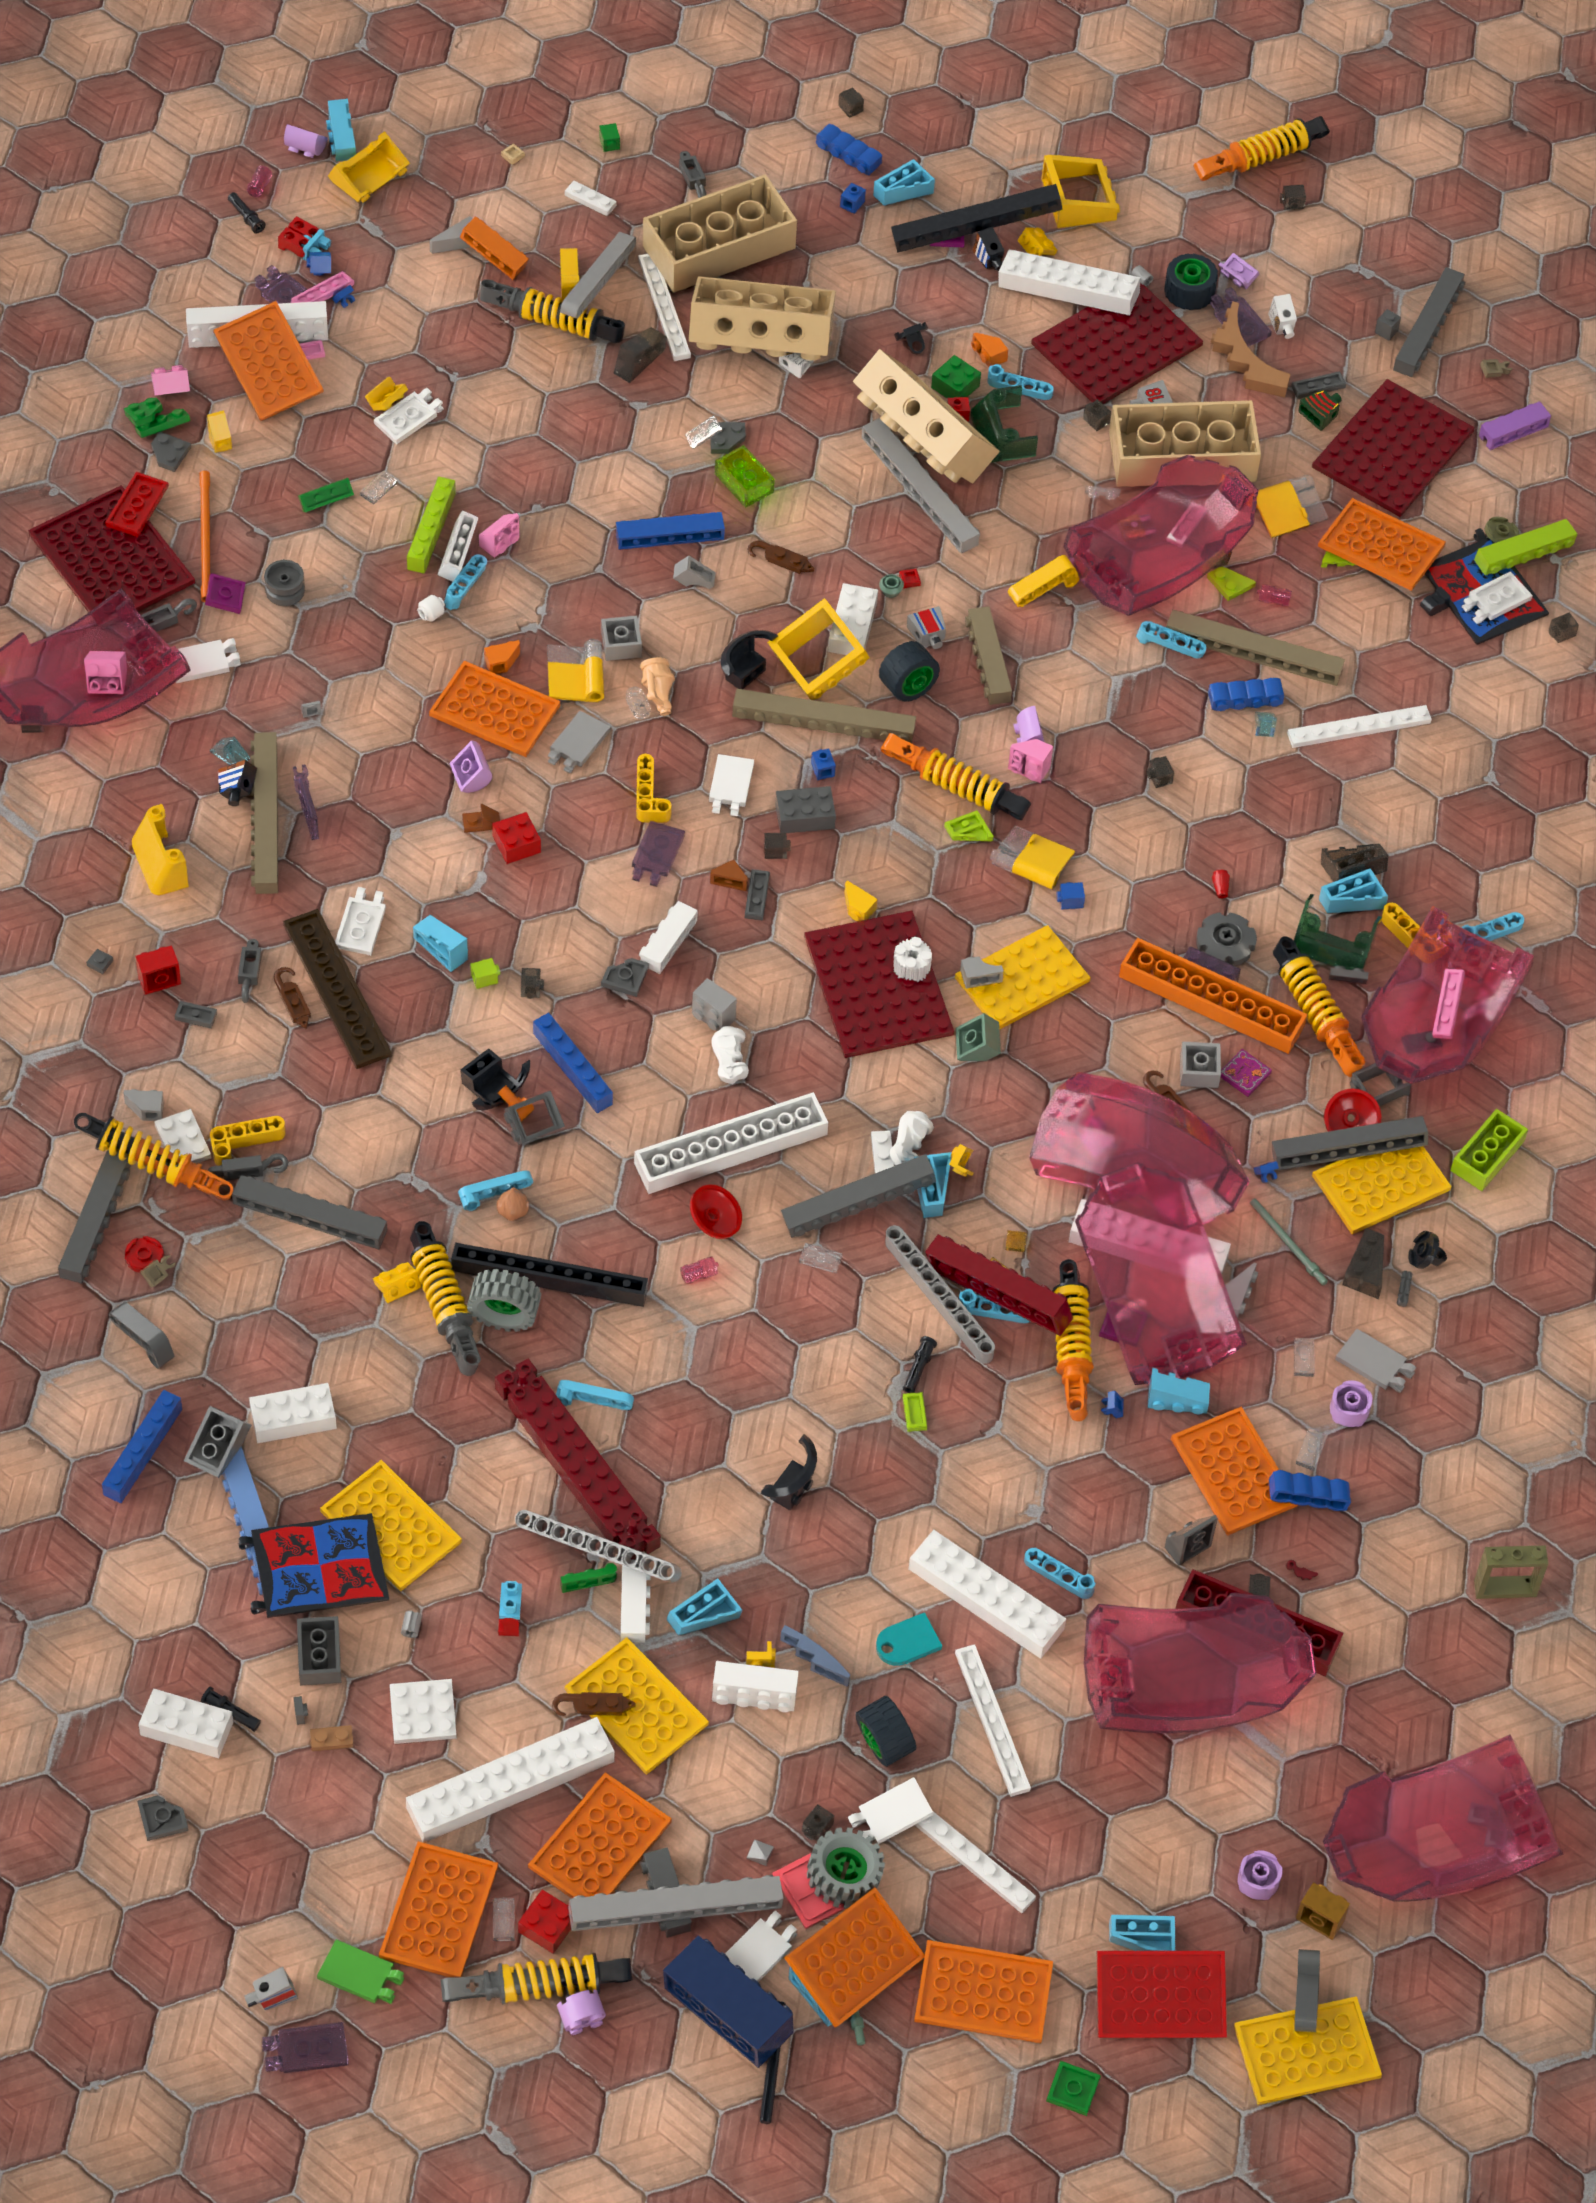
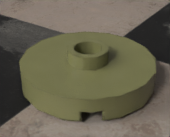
[1484,517,1520,543]

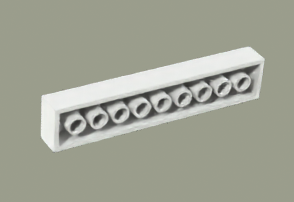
[634,1092,828,1194]
[406,1717,615,1843]

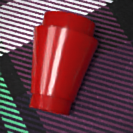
[1211,869,1230,899]

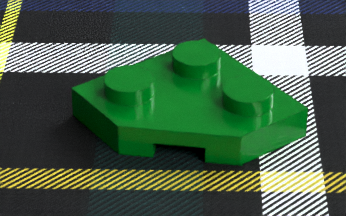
[123,397,163,427]

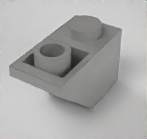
[124,1089,164,1121]

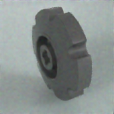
[1196,913,1257,966]

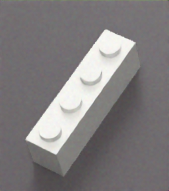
[437,510,478,582]
[639,901,698,974]
[621,1560,651,1643]

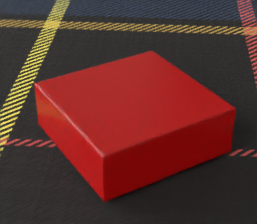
[899,568,921,589]

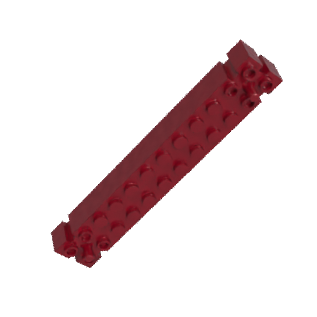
[495,1358,661,1560]

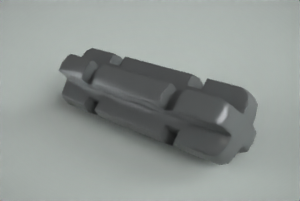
[1397,1271,1413,1307]

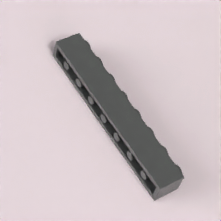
[1393,267,1466,377]
[1272,1116,1428,1171]
[58,1150,131,1283]
[781,1154,936,1238]
[232,1175,388,1250]

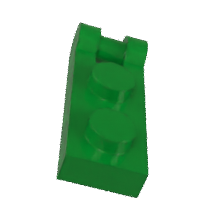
[560,1563,617,1593]

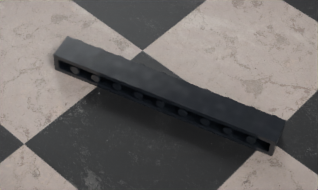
[891,184,1063,253]
[451,1242,648,1307]

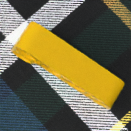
[560,248,579,302]
[1008,555,1079,607]
[636,754,672,823]
[1381,902,1452,964]
[210,1116,286,1166]

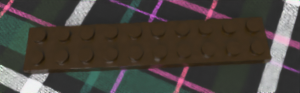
[283,909,392,1069]

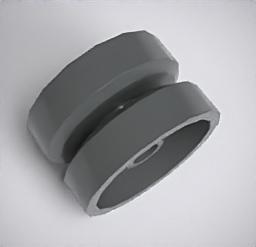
[264,559,305,606]

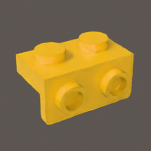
[1018,227,1058,256]
[365,377,408,411]
[949,1144,974,1177]
[373,1262,422,1303]
[746,1641,776,1668]

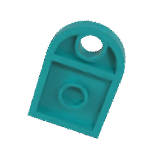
[876,1612,942,1666]

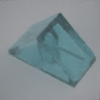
[1255,712,1277,737]
[210,737,250,765]

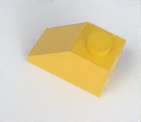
[207,410,232,453]
[844,880,877,921]

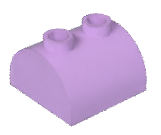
[284,124,328,158]
[1013,706,1044,743]
[449,740,492,793]

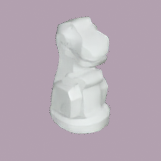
[712,1026,749,1084]
[890,1111,934,1165]

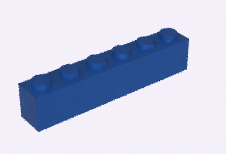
[616,512,725,550]
[533,1012,613,1113]
[102,1390,183,1503]

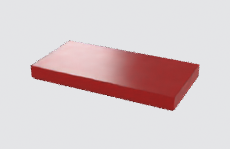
[105,472,169,537]

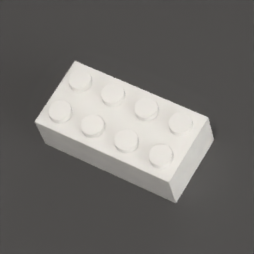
[828,583,878,655]
[249,1383,337,1444]
[712,1661,798,1712]
[139,1688,233,1758]

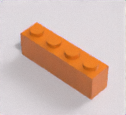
[460,216,529,280]

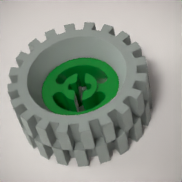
[467,1269,541,1332]
[807,1828,885,1908]

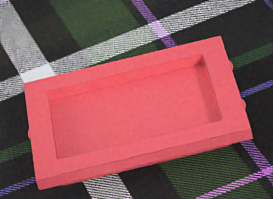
[772,1853,846,1930]

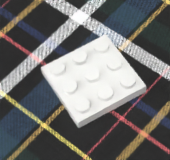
[390,1679,457,1744]

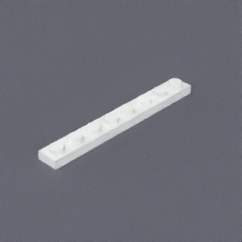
[638,254,691,361]
[1287,705,1432,748]
[955,1644,1031,1797]
[915,1811,1036,1913]

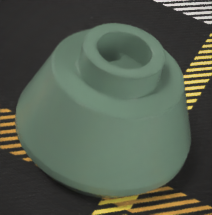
[879,574,904,598]

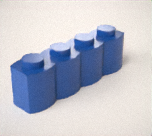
[816,124,882,175]
[1208,678,1284,711]
[1269,1470,1351,1511]

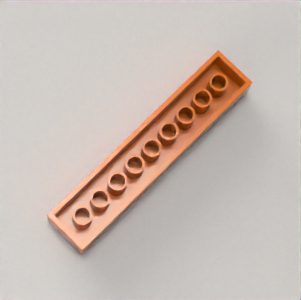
[1119,937,1307,1054]

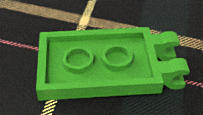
[317,1939,405,2004]

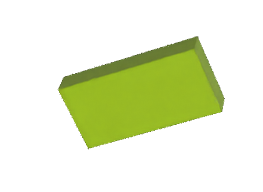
[902,1392,927,1432]

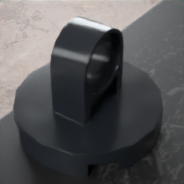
[894,322,928,355]
[1408,1231,1447,1269]

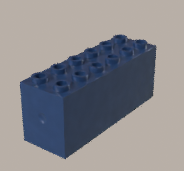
[663,1935,794,2068]

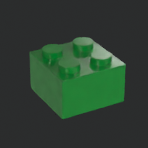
[931,355,981,398]

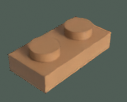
[310,1725,353,1751]

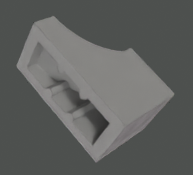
[673,556,716,589]
[960,956,1004,989]

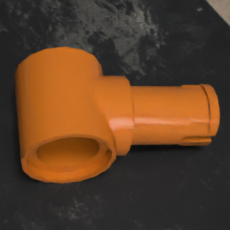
[498,1085,534,1122]

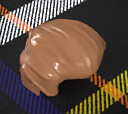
[497,1187,529,1221]

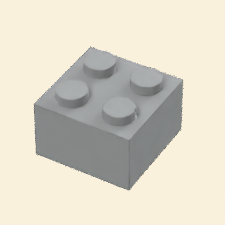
[601,616,642,661]
[692,978,737,1031]
[1180,1042,1221,1088]

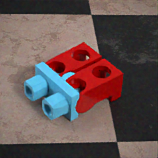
[278,216,331,261]
[498,1581,522,1636]

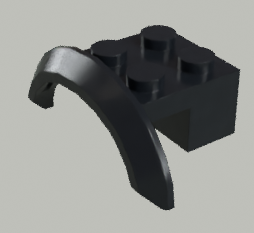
[720,630,778,689]
[460,1048,530,1111]
[760,1434,817,1510]

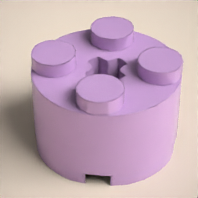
[1330,1381,1372,1427]
[1237,1850,1282,1900]
[557,1990,606,2035]

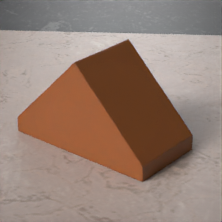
[710,859,748,891]

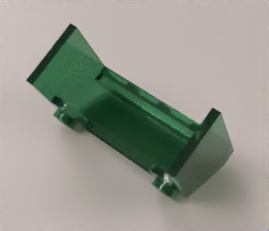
[971,385,1038,462]
[1294,894,1382,970]

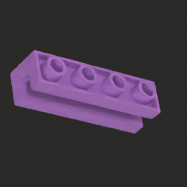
[1479,401,1551,450]

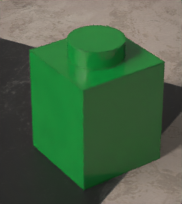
[599,123,620,152]

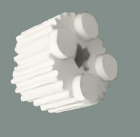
[893,937,932,982]

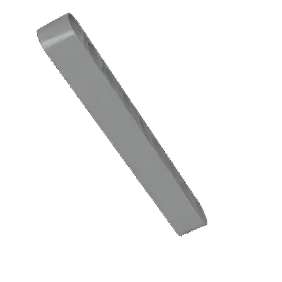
[560,232,636,319]
[885,1225,995,1363]
[515,1510,682,1582]

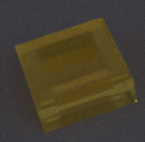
[1005,1230,1027,1252]

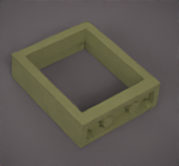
[1474,1545,1548,1599]

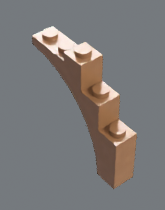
[1210,301,1291,398]

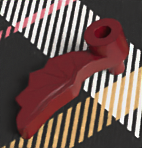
[1286,1560,1318,1580]

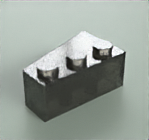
[614,327,667,383]
[1321,844,1389,882]
[1342,1228,1384,1300]

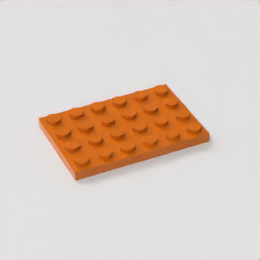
[213,301,324,421]
[1318,498,1446,591]
[429,661,560,757]
[1171,1406,1298,1536]
[528,1772,672,1899]
[379,1841,499,1978]
[784,1887,925,2028]
[914,1940,1053,2043]

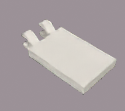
[374,388,444,445]
[1462,571,1533,624]
[168,638,241,684]
[709,754,754,817]
[335,887,386,956]
[848,1777,934,1844]
[725,1910,797,1982]

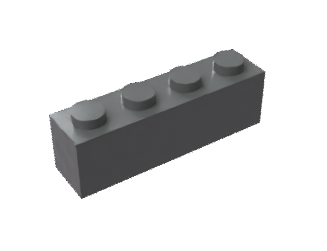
[640,1847,692,1938]

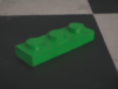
[135,409,191,438]
[298,478,354,512]

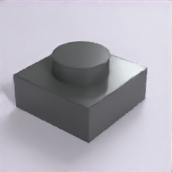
[86,949,113,974]
[293,1696,308,1725]

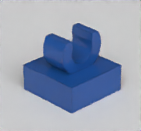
[332,285,355,308]
[1253,1161,1279,1183]
[1101,1391,1124,1418]

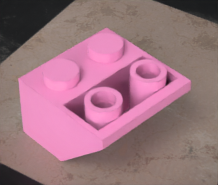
[151,365,190,395]
[479,513,519,558]
[84,651,127,694]
[1008,739,1053,783]

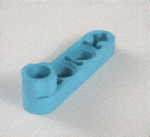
[987,364,1054,400]
[444,554,487,610]
[1136,621,1206,659]
[1457,912,1524,949]
[458,1170,533,1211]
[959,1289,1031,1323]
[556,1380,634,1410]
[1024,1548,1096,1599]

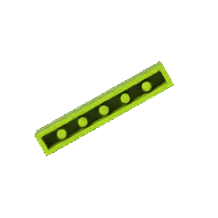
[407,476,456,574]
[1474,519,1577,575]

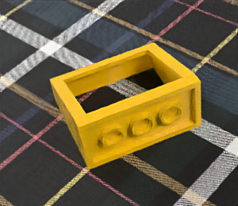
[1041,155,1120,228]
[767,598,870,700]

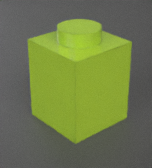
[470,958,500,989]

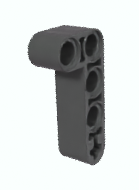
[109,1302,175,1369]
[1295,1949,1320,2032]

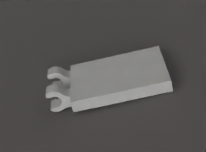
[548,711,611,773]
[1335,1329,1416,1393]

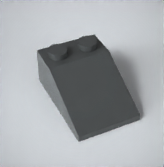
[184,1406,252,1478]
[1165,1515,1218,1566]

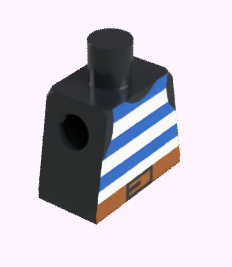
[973,227,1004,271]
[218,760,257,806]

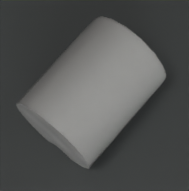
[1131,265,1154,287]
[401,1611,422,1638]

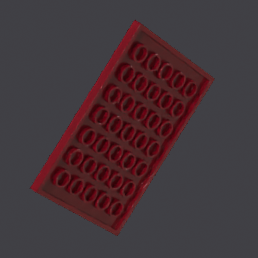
[1031,283,1203,408]
[1312,379,1475,517]
[28,485,195,629]
[804,910,954,1058]

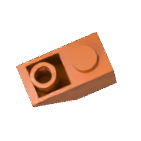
[971,333,1008,367]
[484,640,520,674]

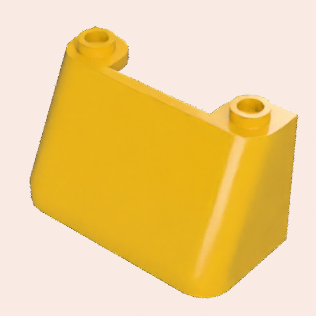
[328,131,410,203]
[132,804,189,895]

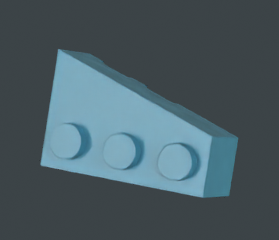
[326,99,356,162]
[413,915,468,972]
[1147,1368,1210,1414]

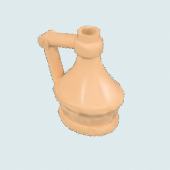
[640,657,675,716]

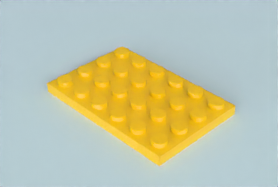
[955,925,1091,1030]
[1312,1146,1452,1235]
[320,1460,462,1591]
[565,1637,709,1775]
[1234,1996,1382,2105]

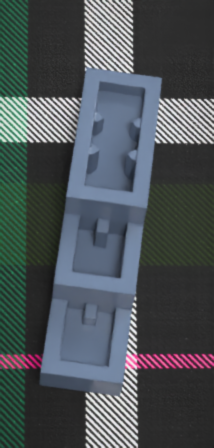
[780,1625,850,1687]

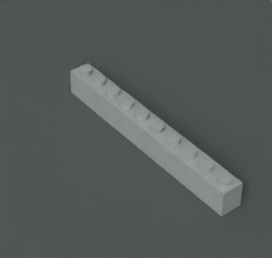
[862,418,980,554]
[568,1875,784,1931]

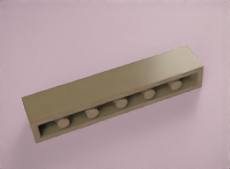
[965,606,1012,705]

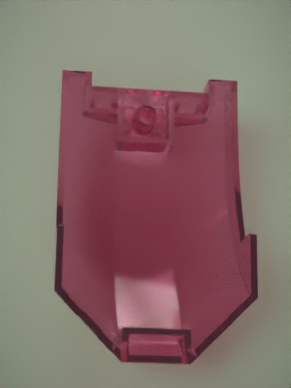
[1063,455,1258,616]
[0,589,191,727]
[1361,906,1534,1084]
[1029,1072,1249,1231]
[1075,1162,1247,1385]
[1084,1593,1316,1733]
[1323,1735,1564,1902]

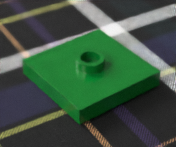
[1046,2060,1101,2116]

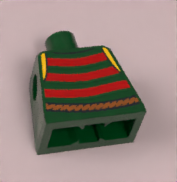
[1298,390,1342,431]

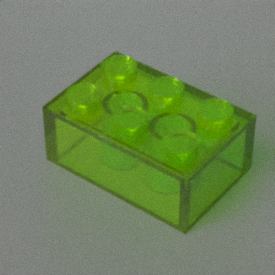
[715,445,775,508]

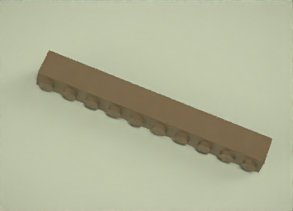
[1165,609,1345,686]
[732,688,916,743]
[251,732,278,894]

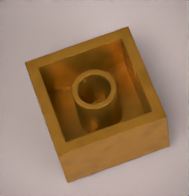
[1296,1882,1350,1940]

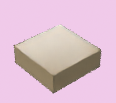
[501,143,525,165]

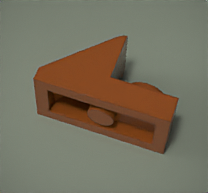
[462,804,500,833]

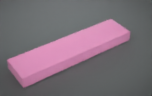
[291,271,354,303]
[1432,969,1465,1039]

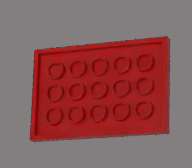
[1096,1951,1227,2038]

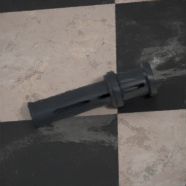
[228,192,266,234]
[903,1336,937,1393]
[201,1686,261,1732]

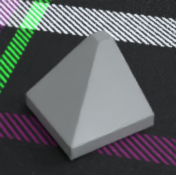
[301,701,321,718]
[747,1839,774,1866]

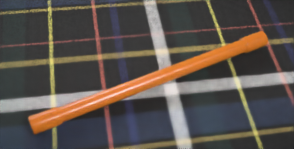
[199,470,211,602]

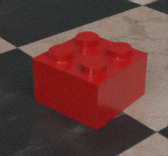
[492,812,541,864]
[135,945,181,995]
[518,1889,571,1954]

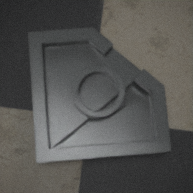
[710,422,746,454]
[151,432,191,472]
[601,958,649,997]
[137,1795,189,1841]

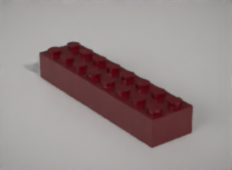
[925,1234,1073,1336]
[1175,1569,1344,1677]

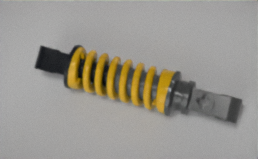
[479,279,625,343]
[410,1221,481,1376]
[440,1953,633,2005]

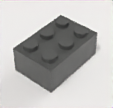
[775,786,836,834]
[297,1616,342,1686]

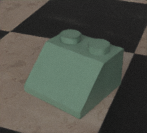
[956,1013,1001,1061]

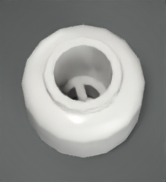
[417,595,445,622]

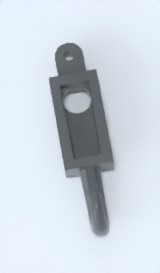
[679,151,707,198]
[128,598,197,637]
[238,939,262,1003]
[208,1153,289,1181]

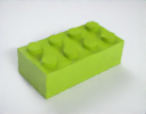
[1450,1108,1528,1191]

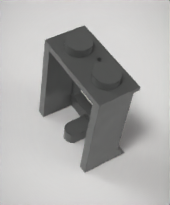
[1350,1056,1411,1106]
[504,1091,565,1145]

